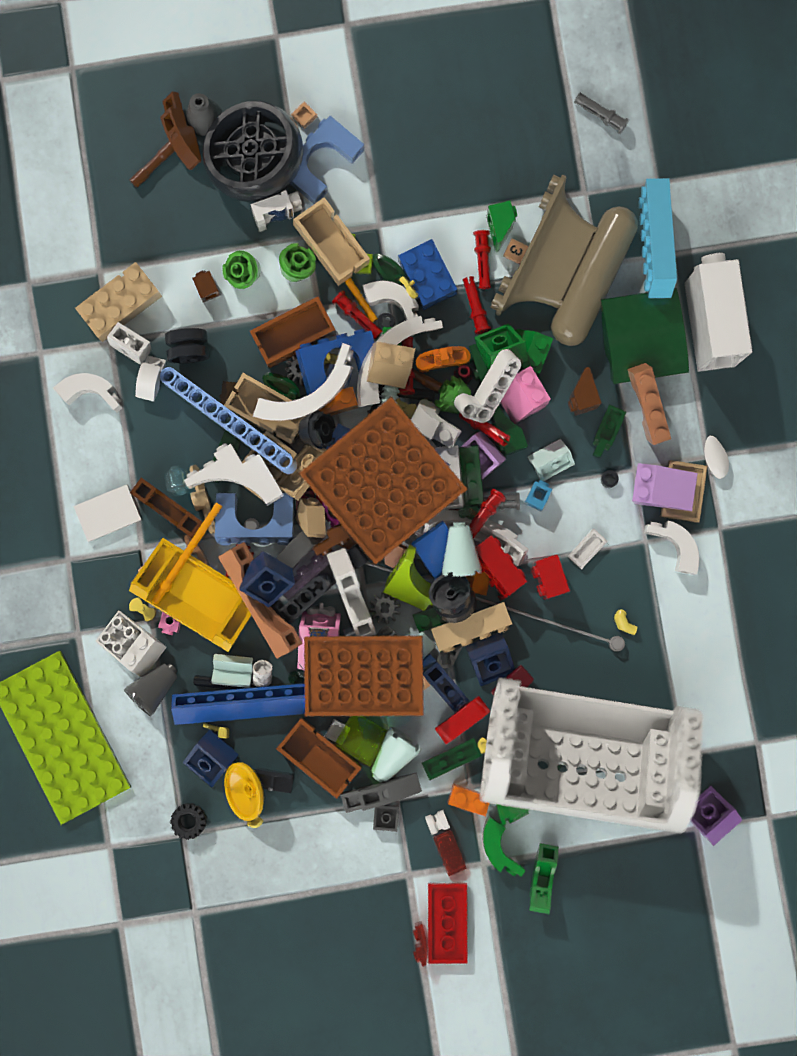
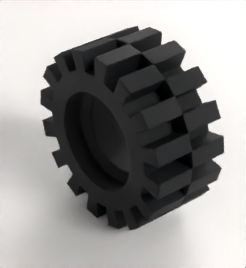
[170,803,207,840]

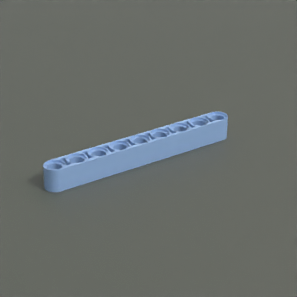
[160,367,297,474]

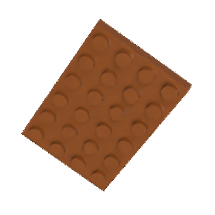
[304,636,424,716]

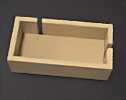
[293,197,370,286]
[75,262,162,342]
[224,373,308,447]

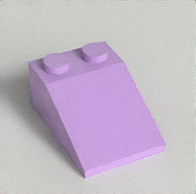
[461,431,506,480]
[632,463,698,511]

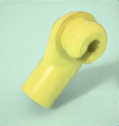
[614,609,638,635]

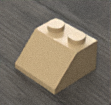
[366,341,415,389]

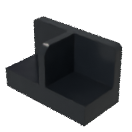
[254,767,295,793]

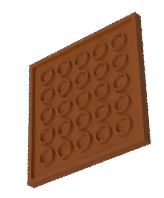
[299,397,467,565]

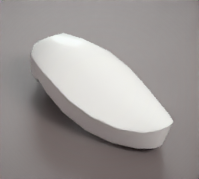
[704,436,729,479]

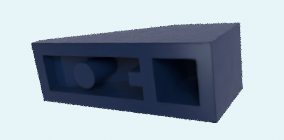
[423,653,469,713]

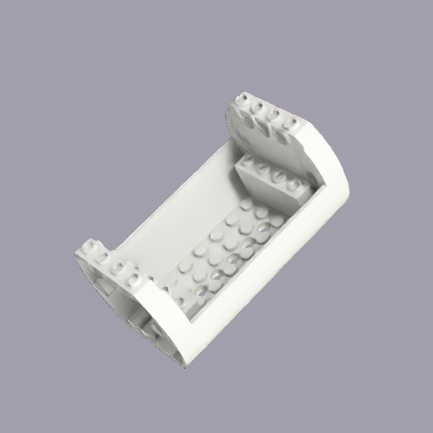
[480,678,703,833]

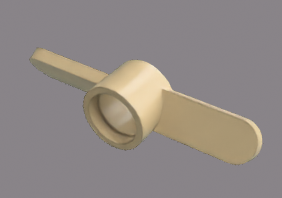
[190,465,215,534]

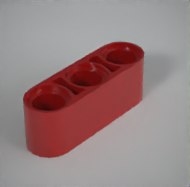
[435,696,491,744]

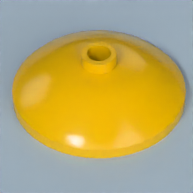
[224,762,264,821]

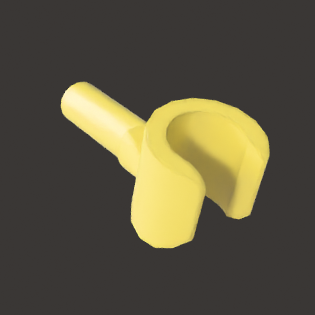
[203,722,229,738]

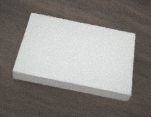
[74,484,142,542]

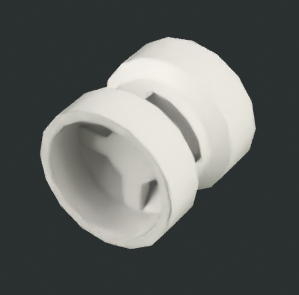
[253,660,272,687]
[425,810,450,835]

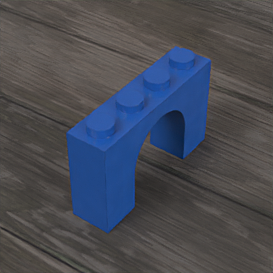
[295,329,375,396]

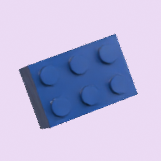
[398,239,457,311]

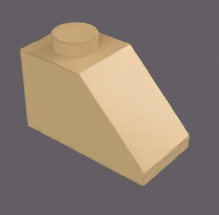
[295,497,326,538]

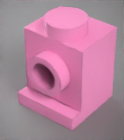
[158,612,181,635]

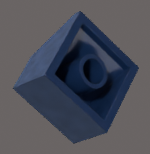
[239,551,295,607]
[465,632,515,687]
[183,730,239,788]

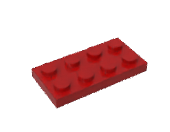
[428,883,467,964]

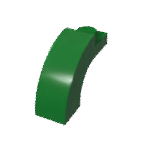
[482,816,526,877]
[529,843,559,914]

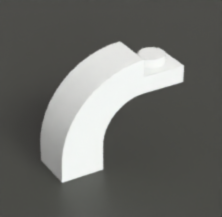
[363,281,419,321]
[53,373,122,413]
[411,399,461,448]
[644,521,699,575]

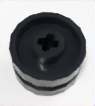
[165,328,209,364]
[429,572,477,623]

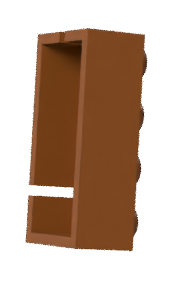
[250,296,336,369]
[276,717,362,799]

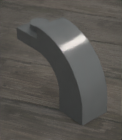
[276,530,326,570]

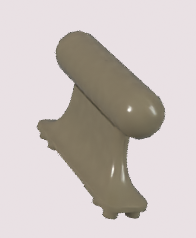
[490,174,638,346]

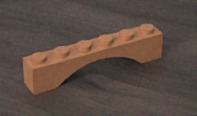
[218,542,303,658]

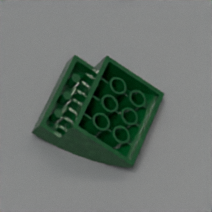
[600,288,689,384]

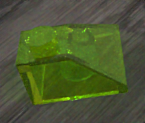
[334,716,387,767]

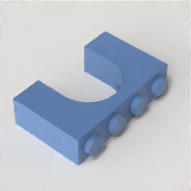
[291,116,365,204]
[215,493,295,546]

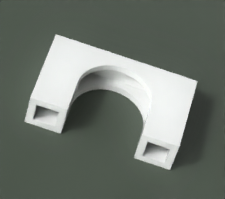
[326,548,377,636]

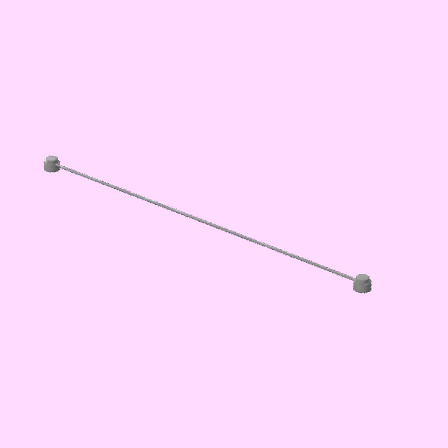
[244,518,625,651]

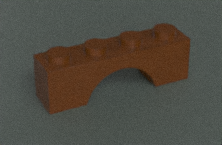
[130,478,203,538]

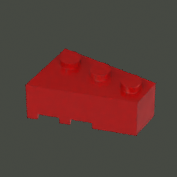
[476,535,527,601]

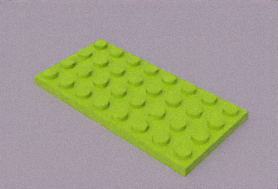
[0,651,131,825]

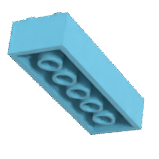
[639,178,677,298]

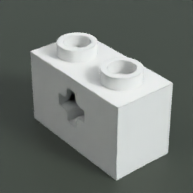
[107,322,152,365]

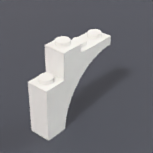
[184,444,284,506]

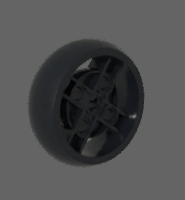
[203,101,303,202]

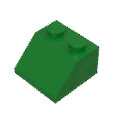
[486,200,517,252]
[474,324,528,369]
[515,329,553,377]

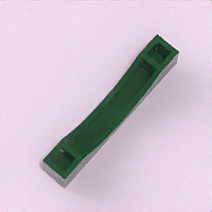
[468,344,528,456]

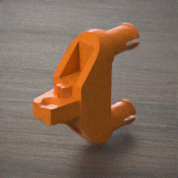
[416,346,471,373]

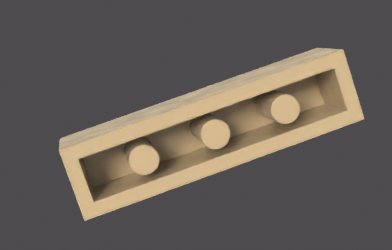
[431,602,512,653]

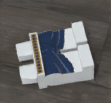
[251,190,302,232]

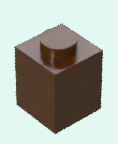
[192,270,220,303]

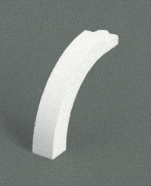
[357,316,443,407]
[253,343,354,420]
[414,509,529,566]

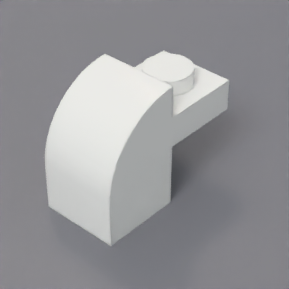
[135,356,166,401]

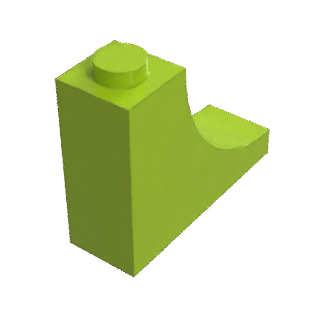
[383,545,432,611]

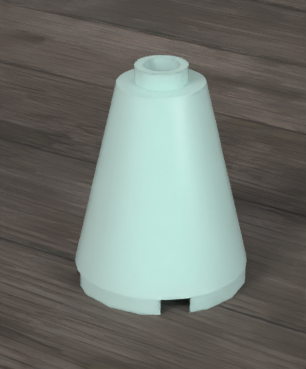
[442,522,481,576]
[371,727,422,783]

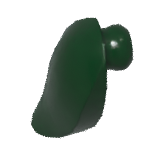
[373,254,406,286]
[262,372,300,401]

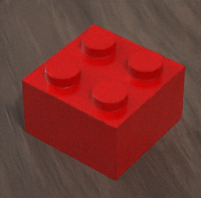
[530,554,570,600]

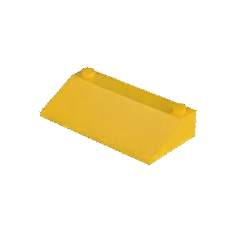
[129,538,251,652]

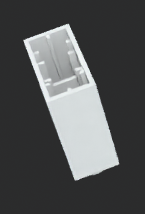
[685,253,752,372]

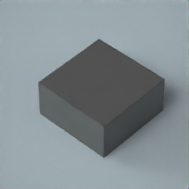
[373,805,399,832]

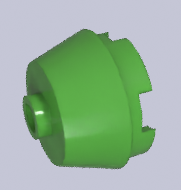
[279,243,316,282]
[222,250,261,289]
[435,376,471,414]

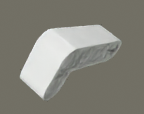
[454,349,521,423]

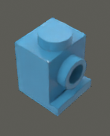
[524,480,553,511]

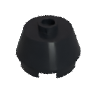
[299,411,336,449]

